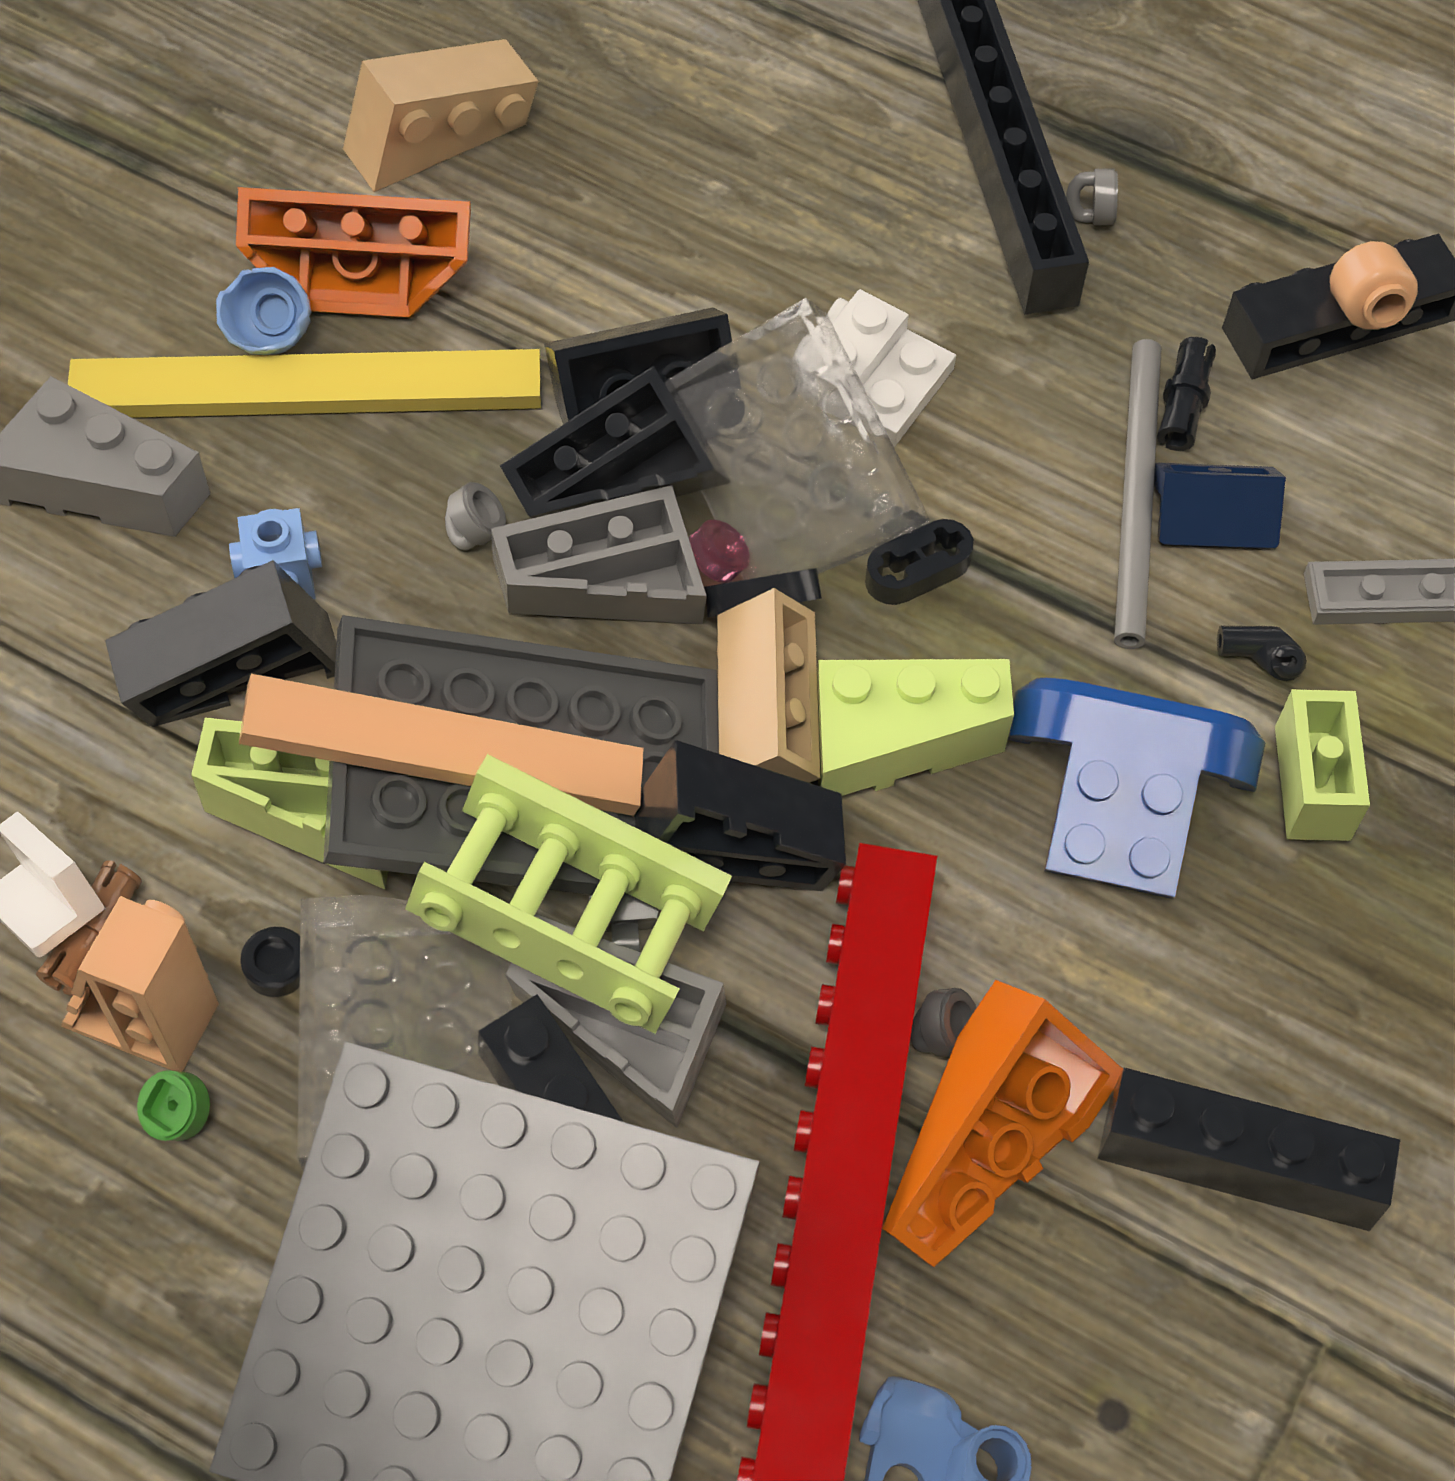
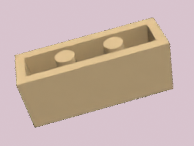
[717,588,820,783]

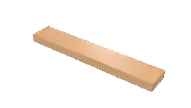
[239,674,643,816]

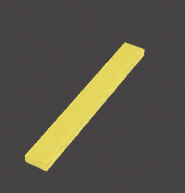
[68,349,541,418]

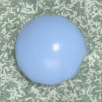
[216,267,311,355]

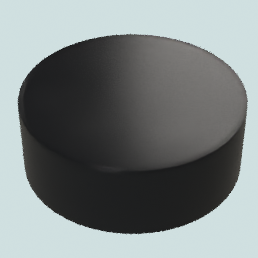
[240,927,311,997]

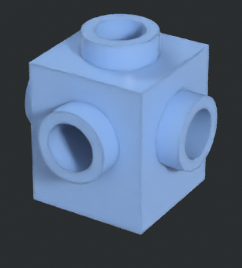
[229,508,322,599]

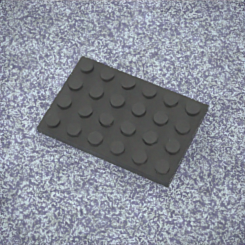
[323,615,723,903]

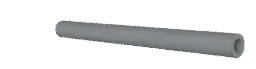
[1114,339,1161,649]

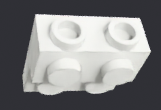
[793,289,956,447]

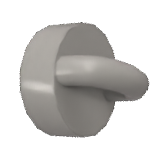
[1066,169,1118,226]
[445,482,506,550]

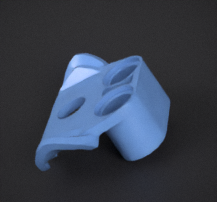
[859,1376,1031,1481]

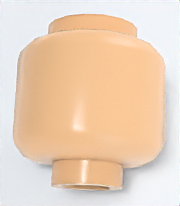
[1330,241,1418,330]

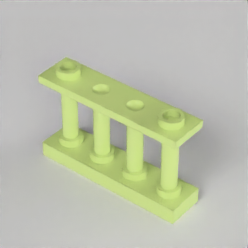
[405,754,732,1034]

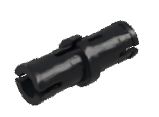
[1157,337,1216,451]

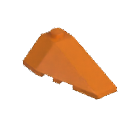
[882,980,1123,1267]

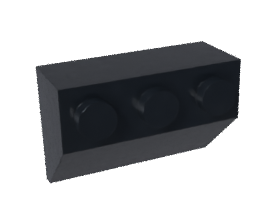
[544,307,748,439]

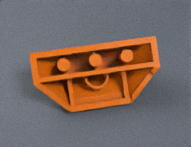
[236,187,471,318]

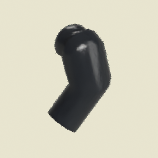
[1217,626,1307,681]

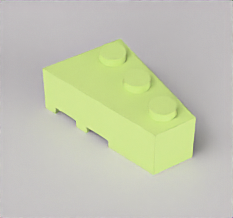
[817,659,1014,796]
[191,718,388,890]

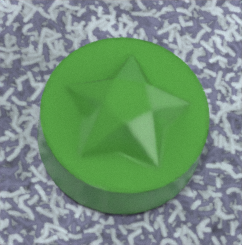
[137,1070,210,1141]

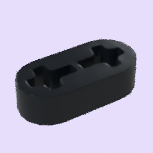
[865,519,974,605]
[704,568,822,617]

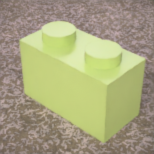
[1275,689,1370,841]

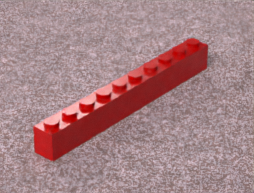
[737,843,938,1481]

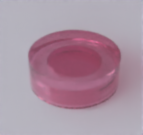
[689,519,750,583]

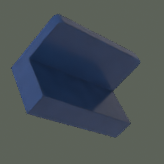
[1154,463,1286,548]

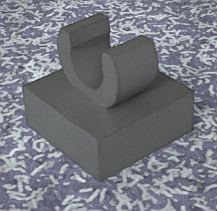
[589,893,658,952]

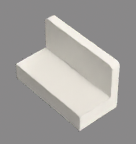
[0,811,106,957]

